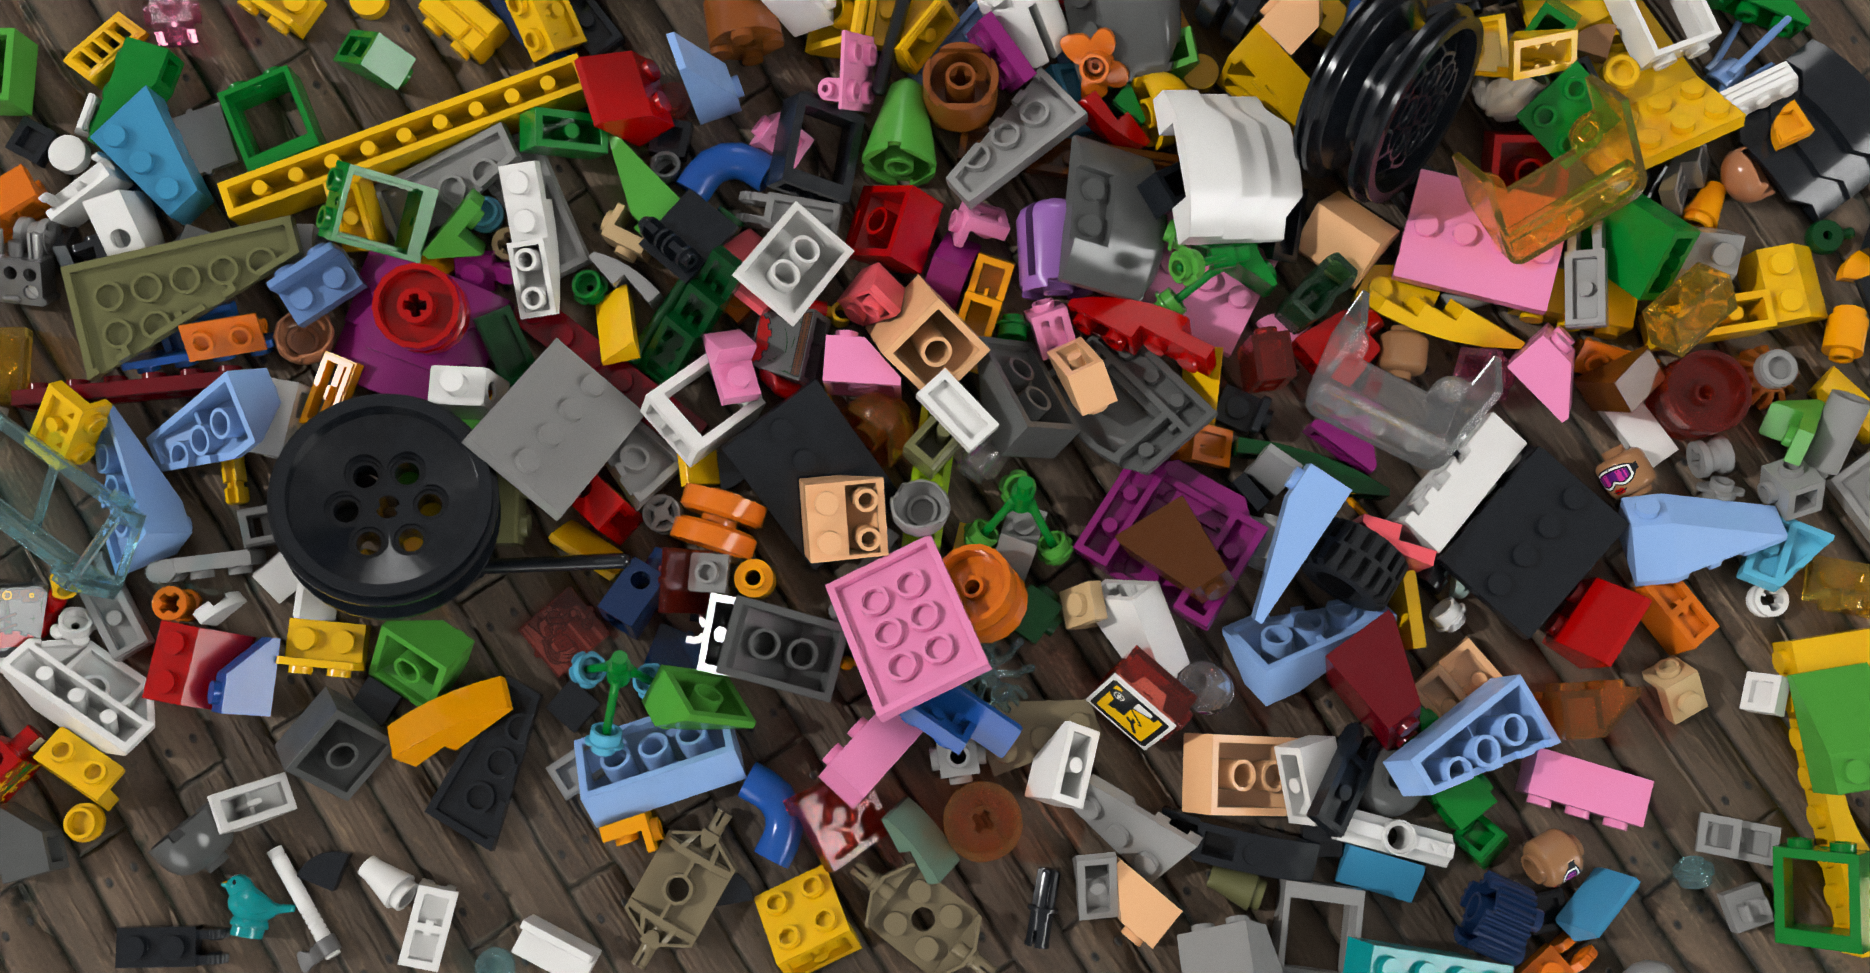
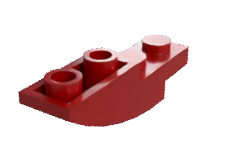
[1067,297,1217,377]

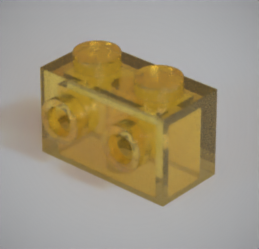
[1642,262,1738,358]

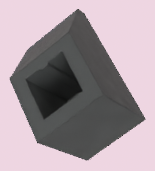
[0,802,70,884]

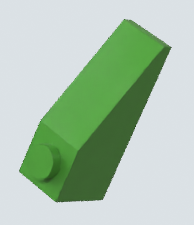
[608,133,680,239]

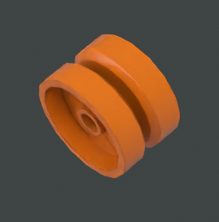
[670,483,768,560]
[943,544,1028,643]

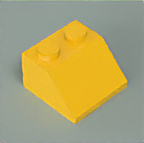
[1737,243,1828,330]

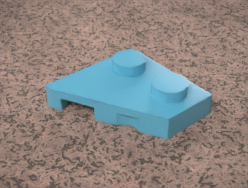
[1736,515,1835,593]

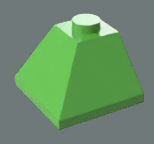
[368,620,475,707]
[641,664,757,730]

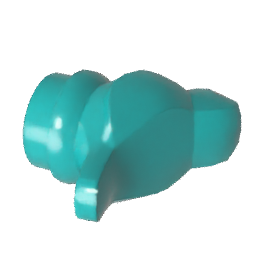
[221,874,296,940]

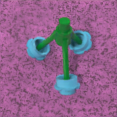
[569,650,660,757]

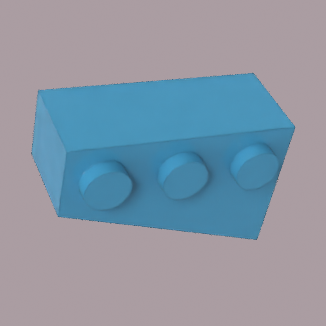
[90,85,215,226]

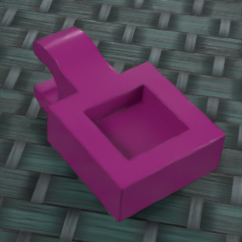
[454,251,514,291]

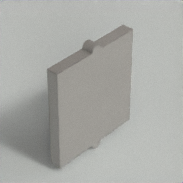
[172,102,240,176]

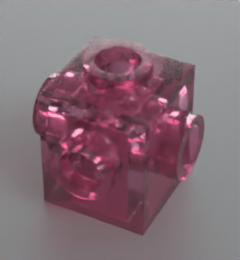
[142,0,203,48]
[1451,347,1516,404]

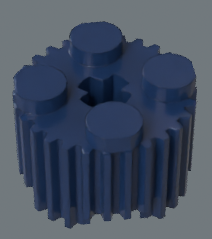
[1453,870,1545,966]

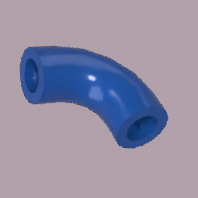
[676,142,772,203]
[738,762,804,869]

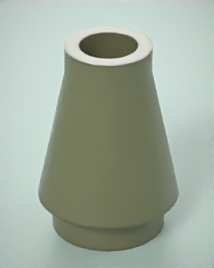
[1206,865,1268,911]

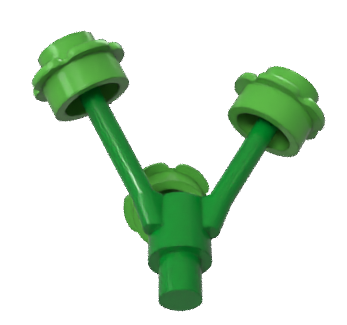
[1153,219,1250,315]
[964,469,1073,566]

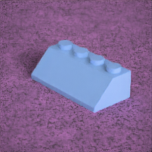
[574,716,747,828]

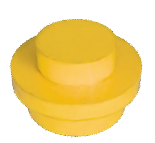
[63,802,106,843]

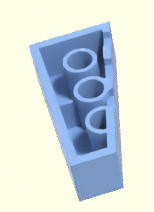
[1383,674,1562,796]

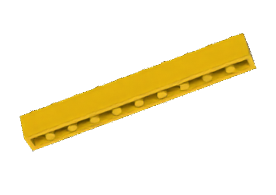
[217,53,588,226]

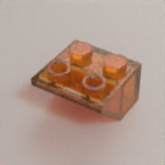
[1532,679,1641,740]

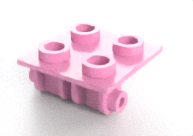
[818,30,878,113]

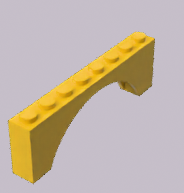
[1772,627,1870,958]

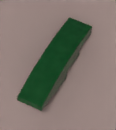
[636,244,743,386]
[1231,437,1390,501]

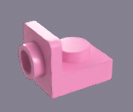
[749,112,815,168]
[948,201,1010,248]
[1023,297,1076,361]

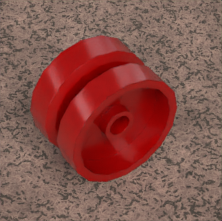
[371,263,471,355]

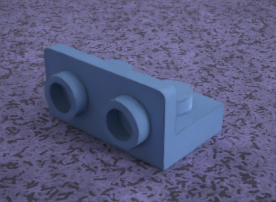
[266,241,368,328]

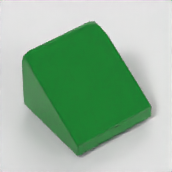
[1109,82,1146,128]
[1452,814,1510,870]

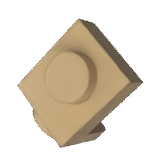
[601,202,652,264]
[1059,580,1108,630]
[1642,655,1708,725]

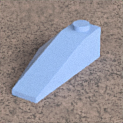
[666,32,745,125]
[146,368,281,472]
[95,406,193,576]
[1251,463,1352,624]
[1618,493,1788,587]
[1222,599,1397,706]

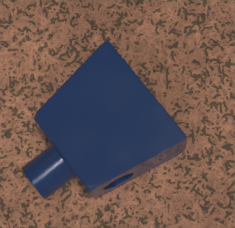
[598,547,675,641]

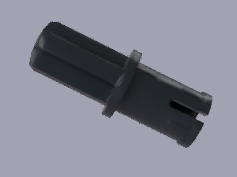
[1024,867,1061,949]

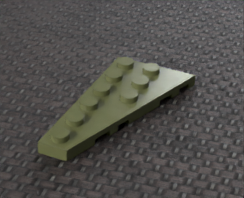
[60,215,304,381]

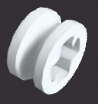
[1746,585,1789,618]

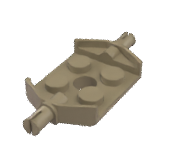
[625,807,739,970]
[850,860,997,973]

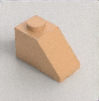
[1047,337,1118,416]
[1117,856,1183,949]

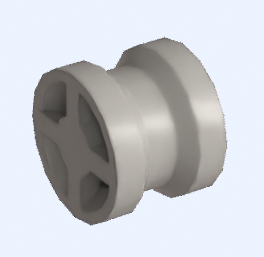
[13,216,62,256]
[1686,436,1735,479]
[642,494,685,535]

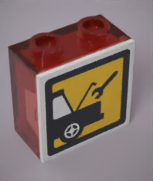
[1086,645,1198,751]

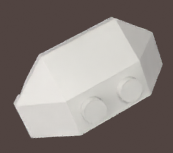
[0,638,155,756]

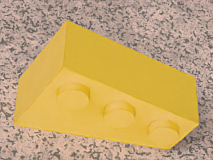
[1216,23,1311,137]

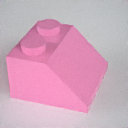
[1507,323,1575,423]
[823,330,903,400]

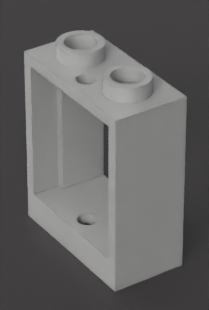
[1272,879,1365,973]

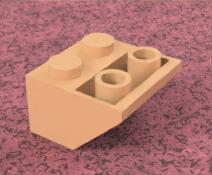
[1258,0,1323,55]
[799,475,889,563]

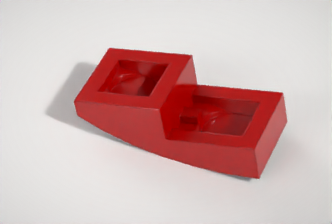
[1077,90,1151,149]

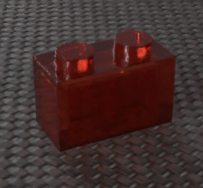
[1237,326,1297,394]

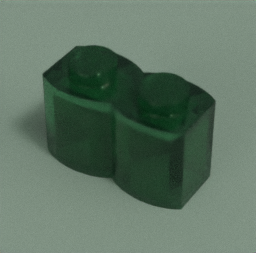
[1275,252,1358,335]

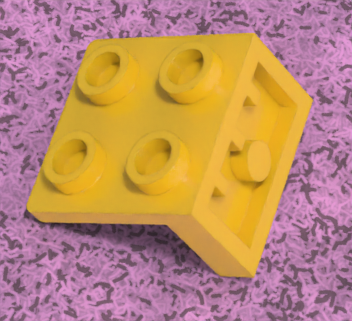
[754,865,862,973]

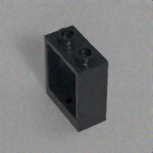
[766,91,865,205]

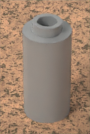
[1803,389,1870,478]

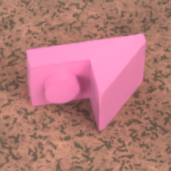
[702,329,761,406]

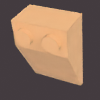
[1182,733,1298,816]

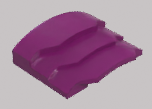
[333,251,515,401]
[1073,459,1269,631]

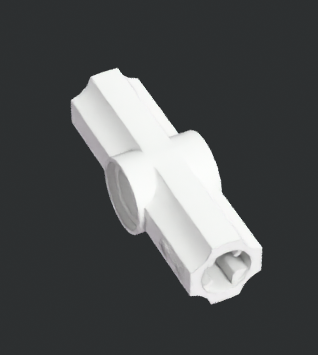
[1331,809,1455,868]

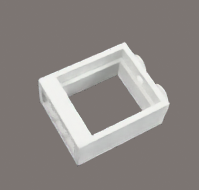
[1603,0,1722,71]
[640,354,766,468]

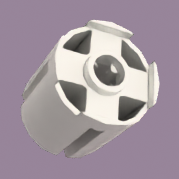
[976,0,1069,68]

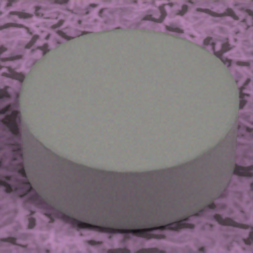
[1753,349,1798,389]

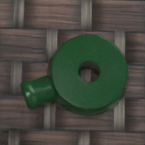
[1804,220,1855,255]

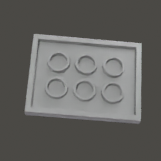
[461,338,644,521]

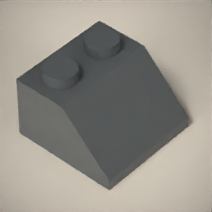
[274,686,391,801]

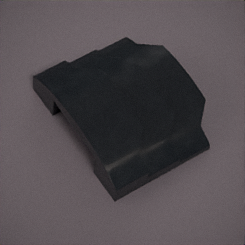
[1735,39,1870,222]

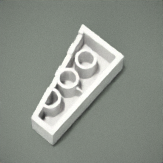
[1385,411,1527,553]

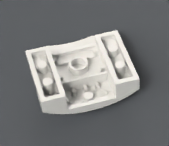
[1153,90,1303,245]

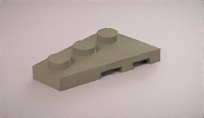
[985,699,1103,776]

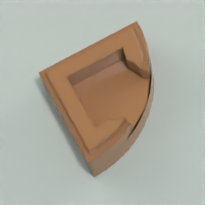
[1577,24,1617,64]

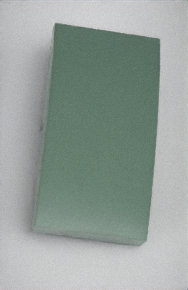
[881,797,960,884]

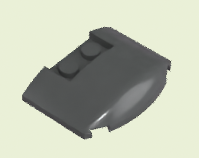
[1064,0,1181,89]
[1058,135,1167,301]
[1049,334,1218,475]

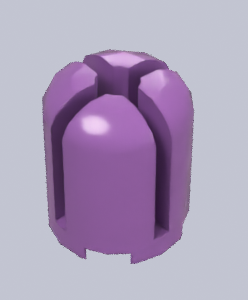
[1016,198,1093,300]

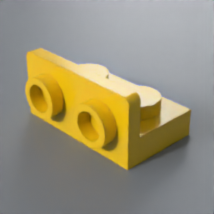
[236,0,328,40]
[505,0,587,62]
[26,380,113,470]
[276,618,371,678]
[33,727,125,812]

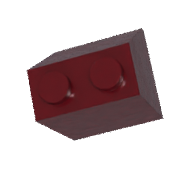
[1325,610,1421,751]

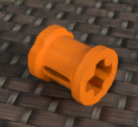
[152,586,203,622]

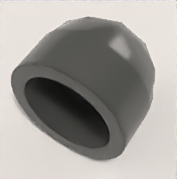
[650,151,682,185]

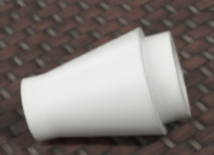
[358,856,419,911]

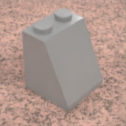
[1177,915,1283,973]

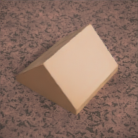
[1298,191,1400,290]

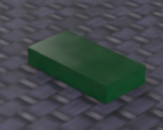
[472,305,535,388]

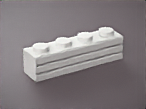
[1719,61,1799,117]

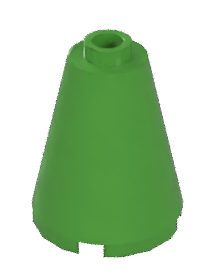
[862,78,937,186]

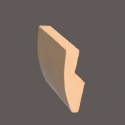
[1414,636,1503,718]

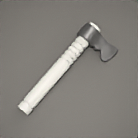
[267,845,342,973]

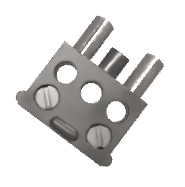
[0,228,61,307]

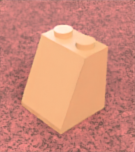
[865,274,990,390]

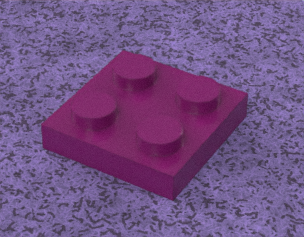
[965,11,1037,95]

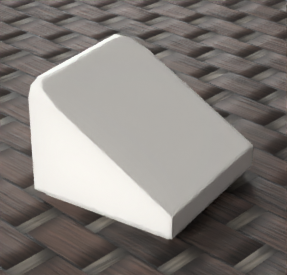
[74,93,102,138]
[293,581,337,622]

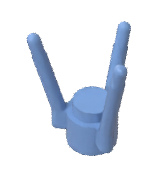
[1703,15,1792,93]

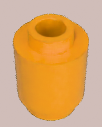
[1821,305,1869,364]
[734,559,776,600]

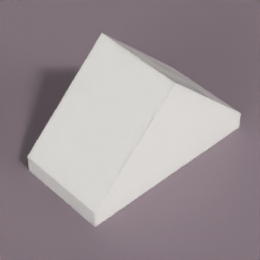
[207,772,298,835]

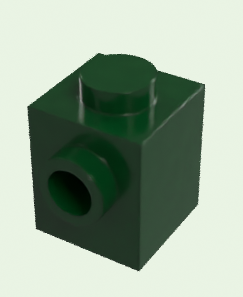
[1013,584,1063,646]

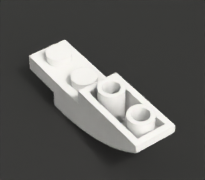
[498,160,560,319]

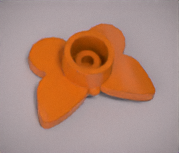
[1060,27,1130,98]

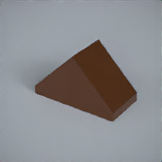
[1574,345,1666,413]

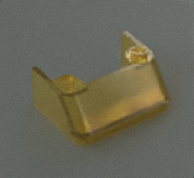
[1452,74,1647,264]

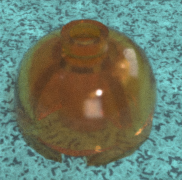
[840,392,914,469]

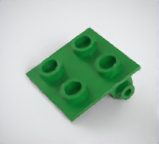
[1515,60,1627,171]

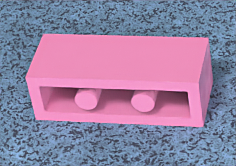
[818,706,923,809]
[1515,748,1654,831]

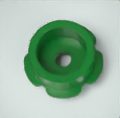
[572,270,609,305]
[995,313,1031,341]

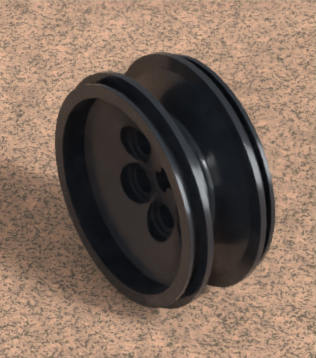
[1293,0,1484,204]
[267,394,501,620]

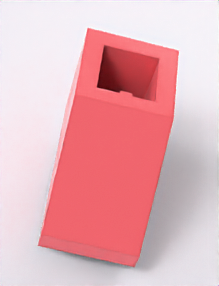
[837,262,905,327]

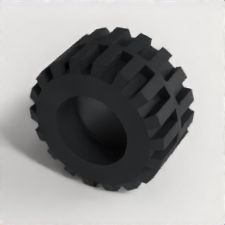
[1300,517,1409,612]

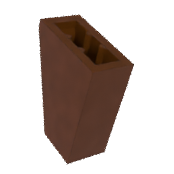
[1115,495,1236,604]

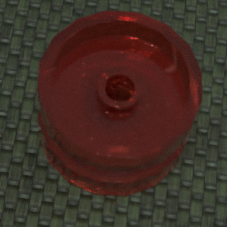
[1646,350,1752,441]

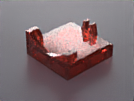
[783,781,889,872]

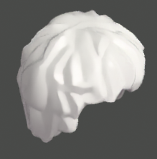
[1472,74,1551,122]

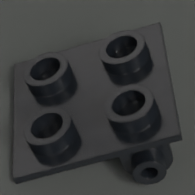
[638,188,739,285]

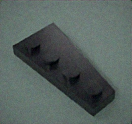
[424,675,543,852]

